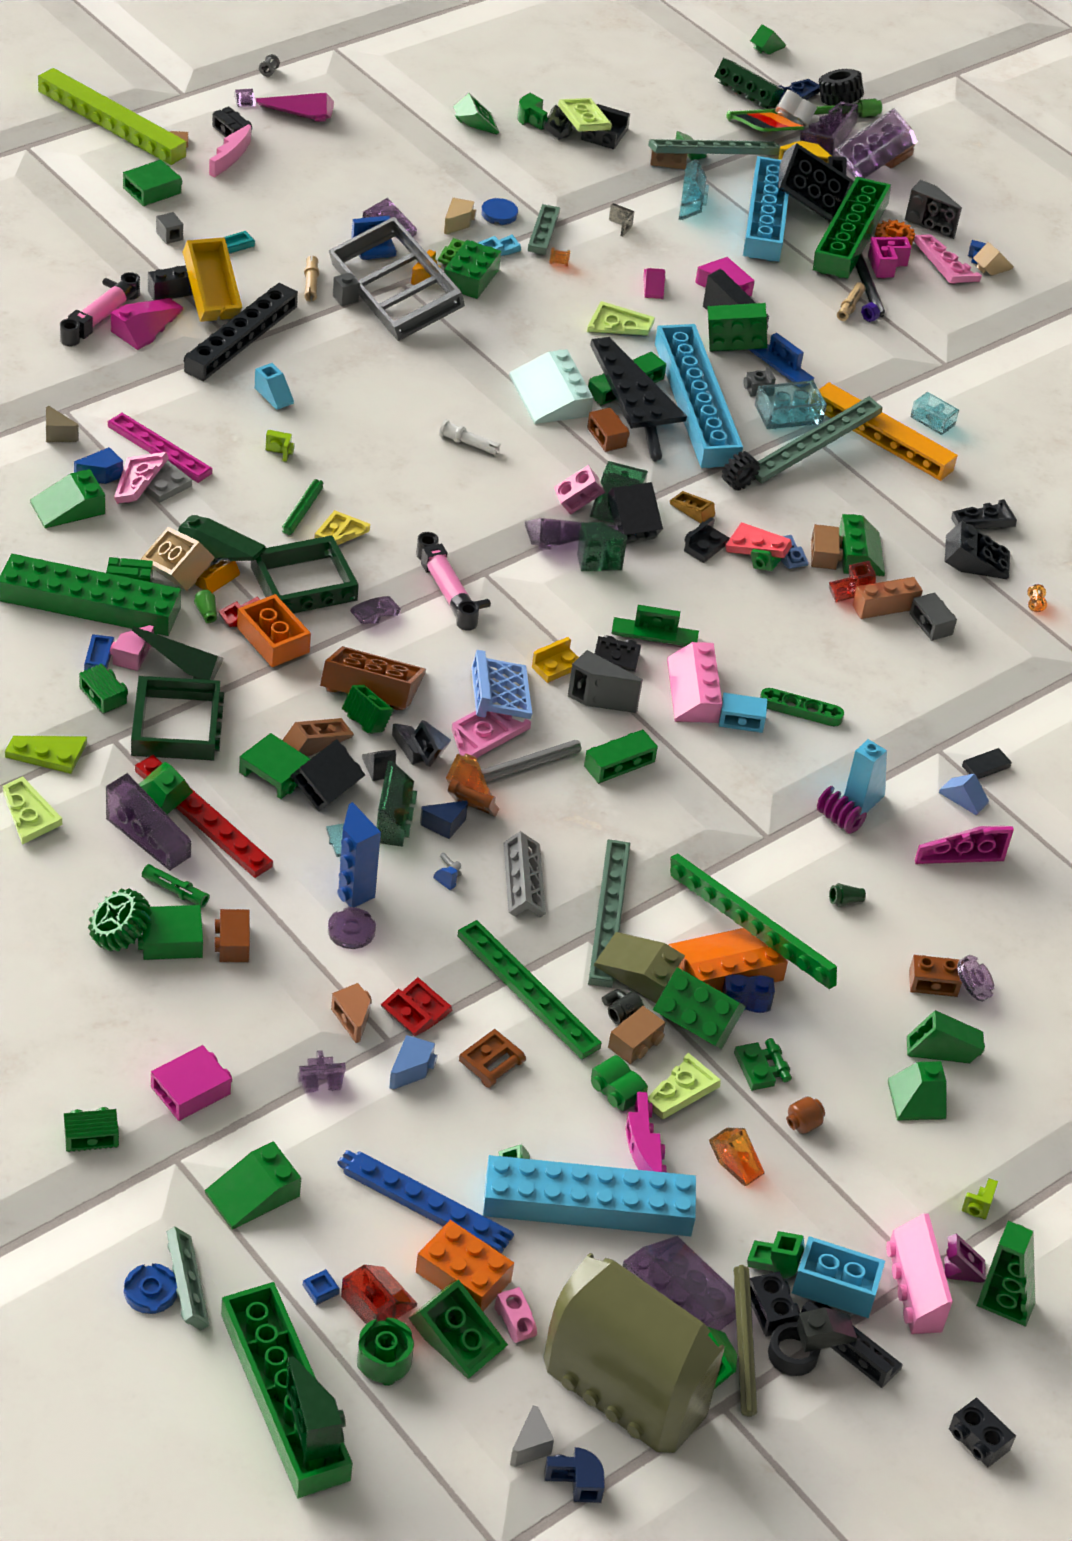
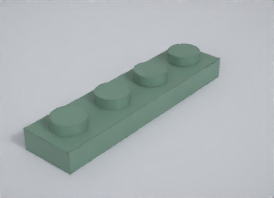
[528,204,560,255]
[166,1226,210,1330]

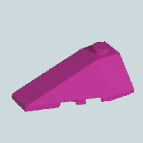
[256,93,334,122]
[915,826,1014,864]

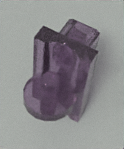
[297,1050,346,1093]

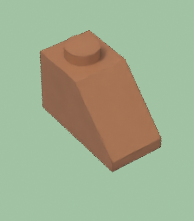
[331,983,372,1043]

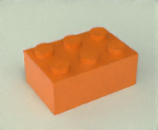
[237,594,311,667]
[416,1220,514,1311]

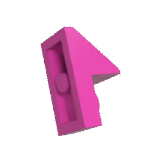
[643,268,665,299]

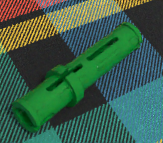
[142,864,210,908]

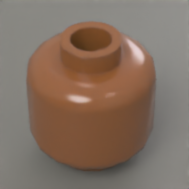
[786,1096,826,1134]

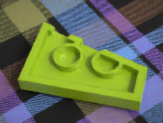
[5,736,87,774]

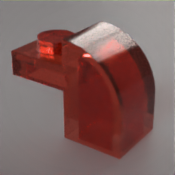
[829,561,876,602]

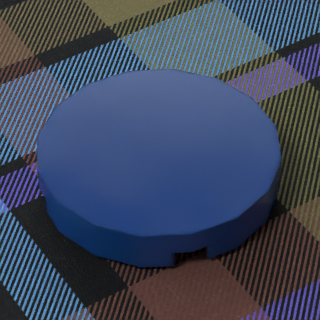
[481,198,518,225]
[124,1263,178,1314]

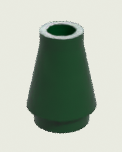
[829,883,866,907]

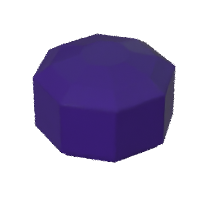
[861,302,880,322]

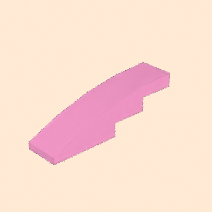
[209,125,251,177]

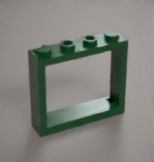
[251,535,359,614]
[131,676,224,761]

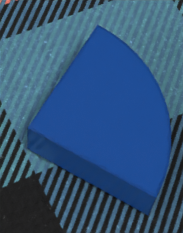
[433,867,458,891]

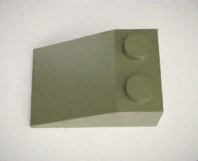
[593,932,685,1003]

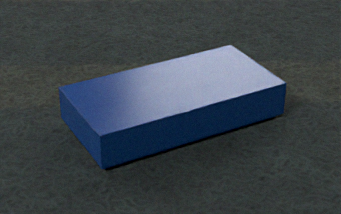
[84,634,114,670]

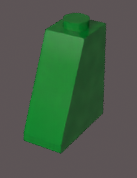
[906,1010,985,1064]

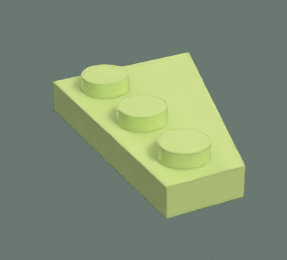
[587,301,655,335]
[648,1053,721,1120]

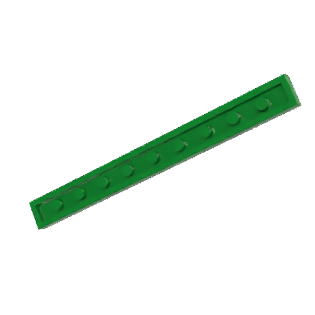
[670,853,837,989]

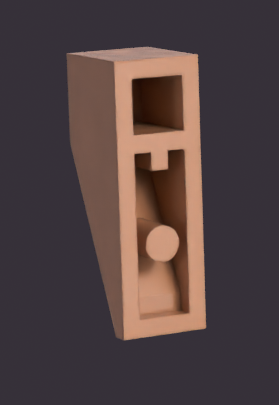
[283,718,354,756]

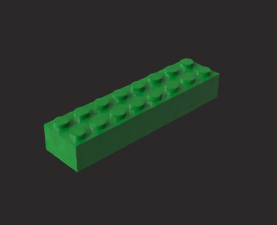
[813,177,891,278]
[0,553,181,636]
[221,1282,353,1499]

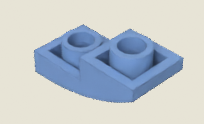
[781,535,809,569]

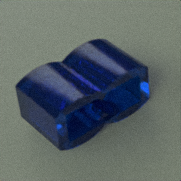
[722,974,775,1013]

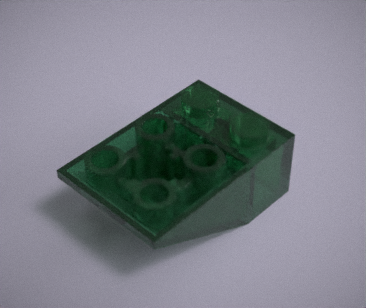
[590,461,648,523]

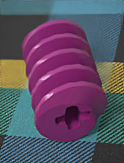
[817,786,867,834]

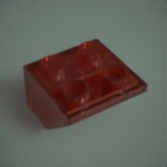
[341,1264,417,1324]

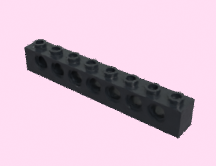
[183,283,298,382]

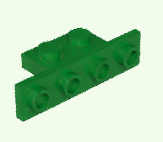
[611,605,699,646]

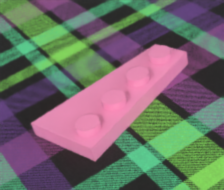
[914,235,982,284]

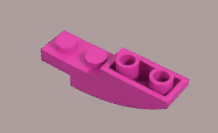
[625,1092,667,1173]

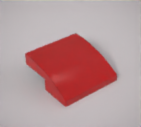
[381,977,453,1036]

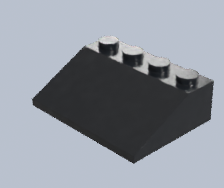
[778,143,854,222]

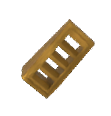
[670,491,715,523]

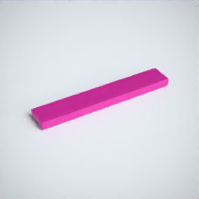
[108,412,213,483]

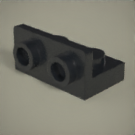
[543,105,573,141]
[684,517,730,563]
[594,635,641,672]

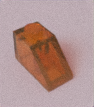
[446,754,492,796]
[709,1127,765,1186]

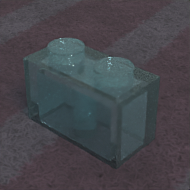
[910,392,959,435]

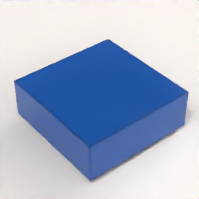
[302,1269,340,1305]

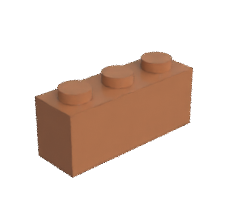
[853,577,923,619]

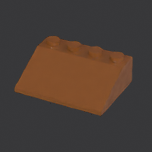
[320,646,426,710]

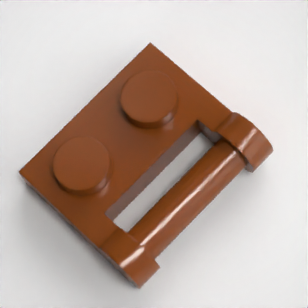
[448,779,499,817]
[459,1029,526,1088]

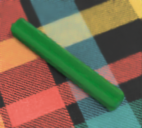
[282,479,324,535]

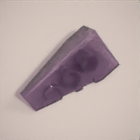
[525,518,618,550]

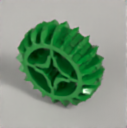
[88,888,152,952]

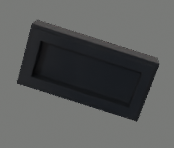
[962,748,1012,779]

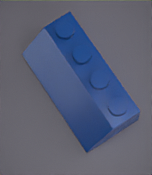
[337,802,381,909]

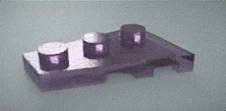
[362,197,417,239]

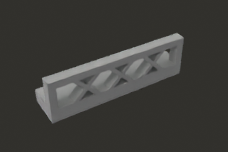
[504,831,546,917]

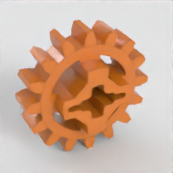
[875,219,915,246]

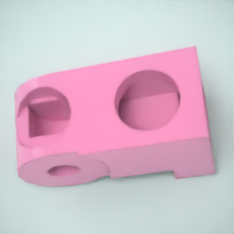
[494,1287,537,1343]

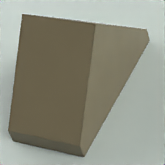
[46,406,79,442]

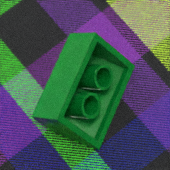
[839,514,885,576]

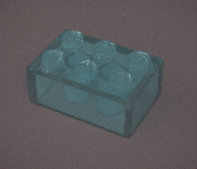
[755,380,827,429]

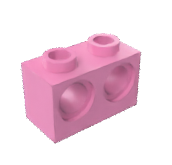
[554,465,605,515]

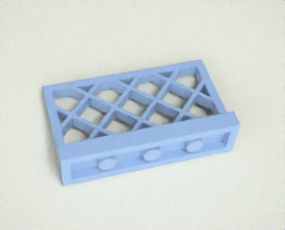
[471,650,532,719]

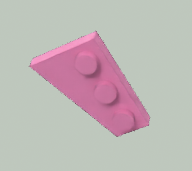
[114,452,169,504]

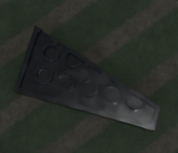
[590,337,687,429]

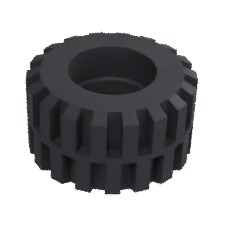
[819,69,864,106]

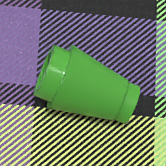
[194,590,217,623]

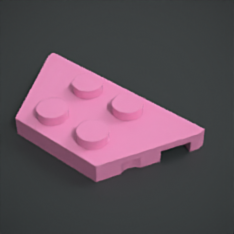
[451,711,531,765]

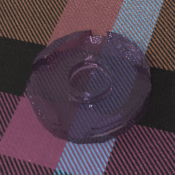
[327,907,376,949]
[957,955,994,1002]

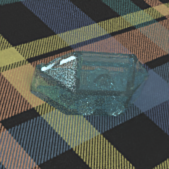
[679,160,709,220]

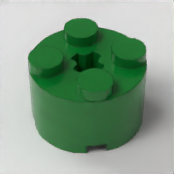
[357,1318,414,1386]

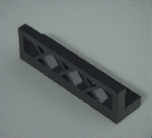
[801,1301,903,1388]

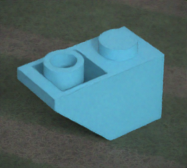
[255,363,294,410]

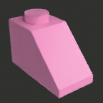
[110,625,154,671]

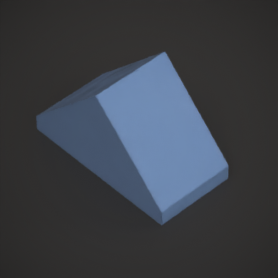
[939,774,989,815]

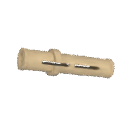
[304,256,319,302]
[837,283,866,321]

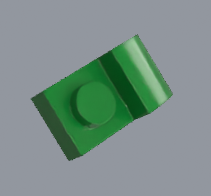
[517,93,548,130]
[747,1231,805,1279]

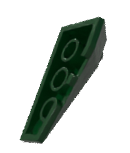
[178,515,266,562]

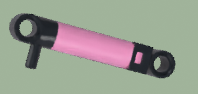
[60,272,140,346]
[416,532,491,631]

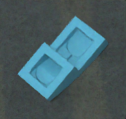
[478,234,521,256]

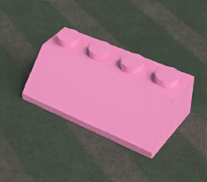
[667,642,722,723]
[886,1213,953,1334]

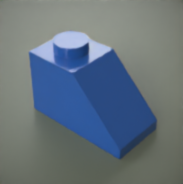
[74,447,123,484]

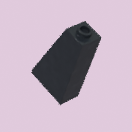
[703,269,769,330]

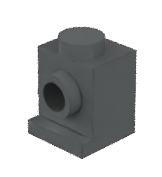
[743,367,776,396]

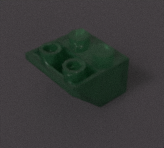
[577,522,627,571]

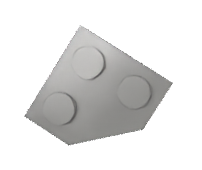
[146,460,192,503]

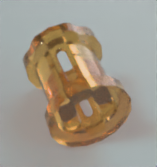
[549,247,571,267]
[1027,584,1047,612]

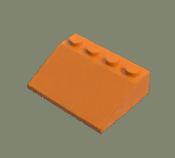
[668,928,788,994]

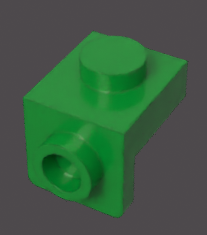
[751,549,782,571]

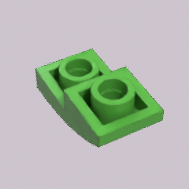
[438,238,464,265]

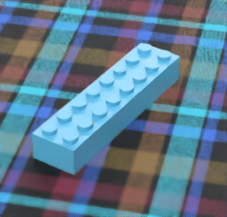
[743,156,789,262]
[483,1155,696,1237]

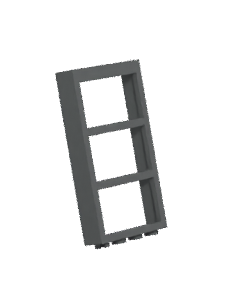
[329,217,465,341]

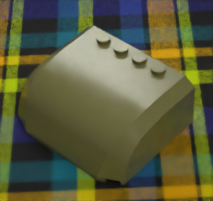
[543,1253,725,1453]

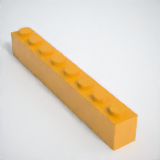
[812,382,958,481]

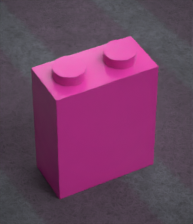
[151,1045,232,1121]

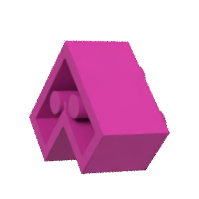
[868,237,911,278]

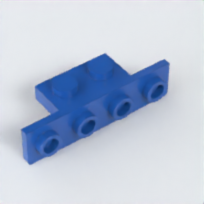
[748,333,814,387]

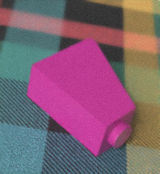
[695,257,755,297]

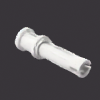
[439,419,500,456]

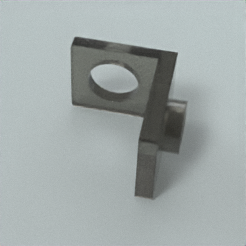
[609,203,635,237]

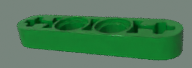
[760,688,844,727]

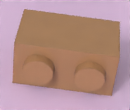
[811,524,843,570]
[608,1006,665,1064]

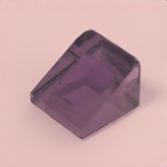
[234,88,256,107]

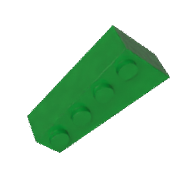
[976,1221,1035,1327]

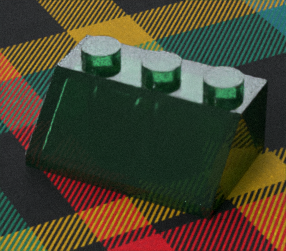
[377,761,418,847]

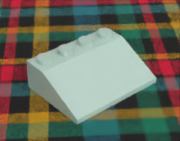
[509,349,593,424]

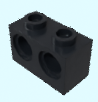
[750,1271,800,1337]
[949,1397,1016,1468]

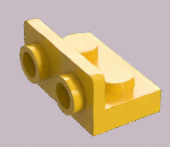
[532,637,579,683]

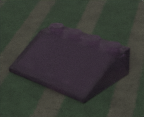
[622,1236,736,1331]

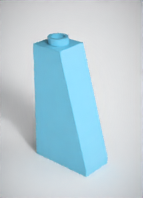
[844,739,887,815]

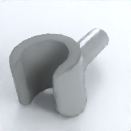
[440,853,462,877]

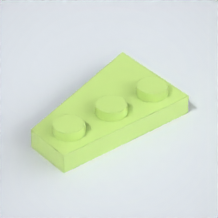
[3,776,63,845]

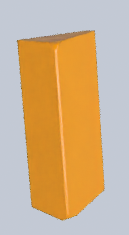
[195,559,240,593]

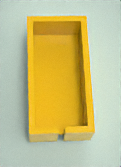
[182,237,243,322]

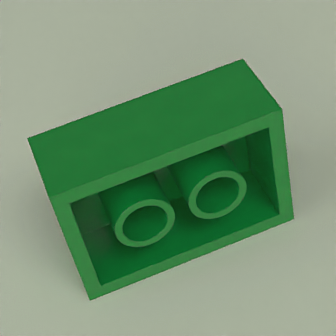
[444,240,501,299]
[708,303,768,351]
[653,967,746,1049]

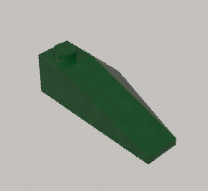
[132,626,224,680]

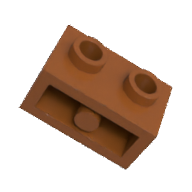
[909,955,963,997]

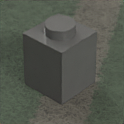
[156,212,184,244]
[333,272,360,306]

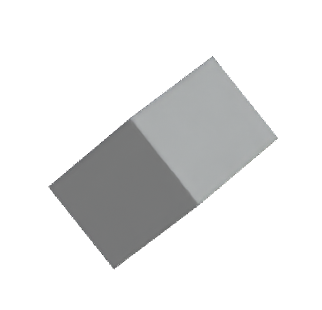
[510,1405,554,1466]

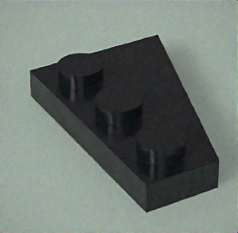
[951,499,1017,529]

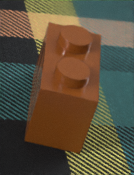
[587,407,630,452]
[215,909,250,962]

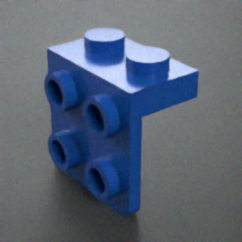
[351,216,397,260]

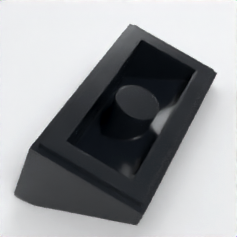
[392,724,423,765]

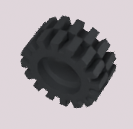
[722,451,760,491]

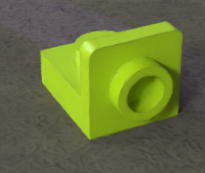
[265,430,295,462]
[962,1178,998,1220]

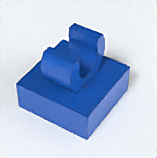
[968,240,986,264]

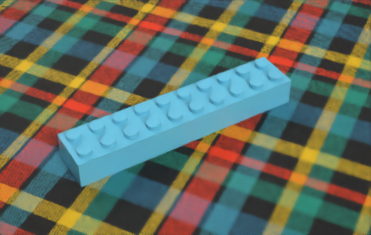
[655,324,743,468]

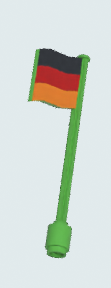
[726,99,882,132]

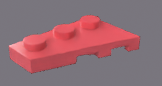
[725,522,792,558]

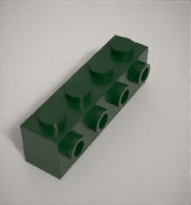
[714,57,785,109]

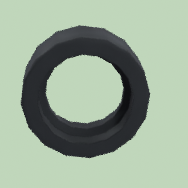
[768,1322,821,1376]

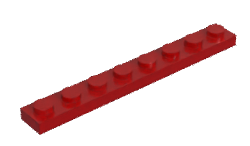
[135,755,273,878]

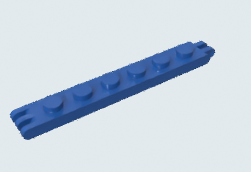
[337,1150,514,1254]

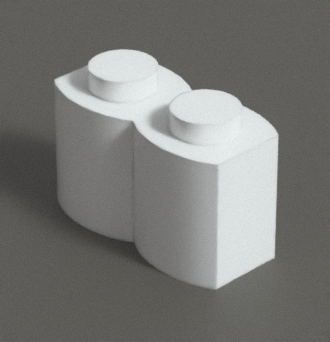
[775,90,817,129]

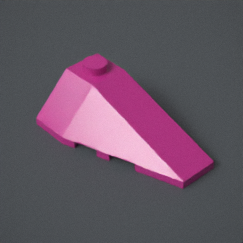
[111,298,183,350]

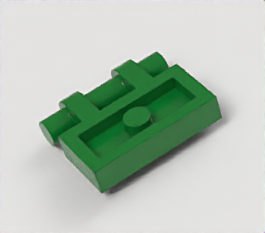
[734,1038,792,1091]

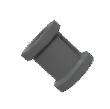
[259,54,280,77]

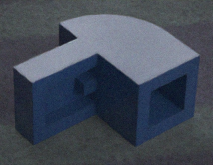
[544,1447,605,1503]

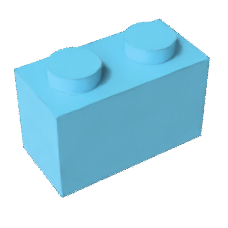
[719,693,767,733]

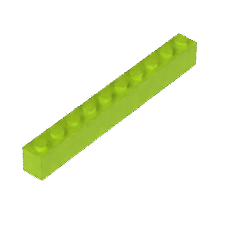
[38,68,186,165]

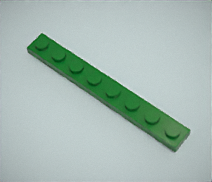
[457,920,602,1060]

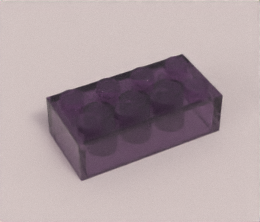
[835,108,918,179]

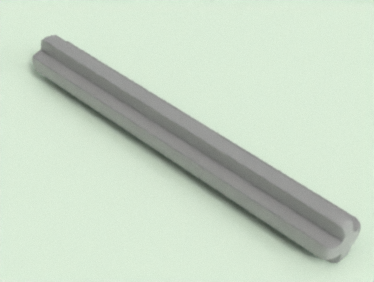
[479,740,582,782]

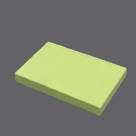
[558,98,612,132]

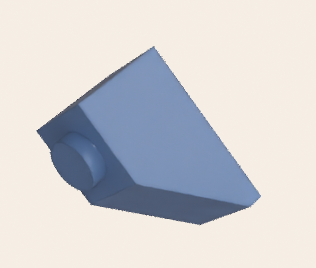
[389,1035,438,1089]

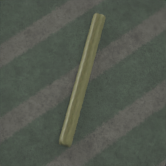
[733,1265,757,1417]

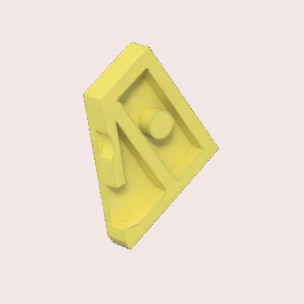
[314,510,370,545]

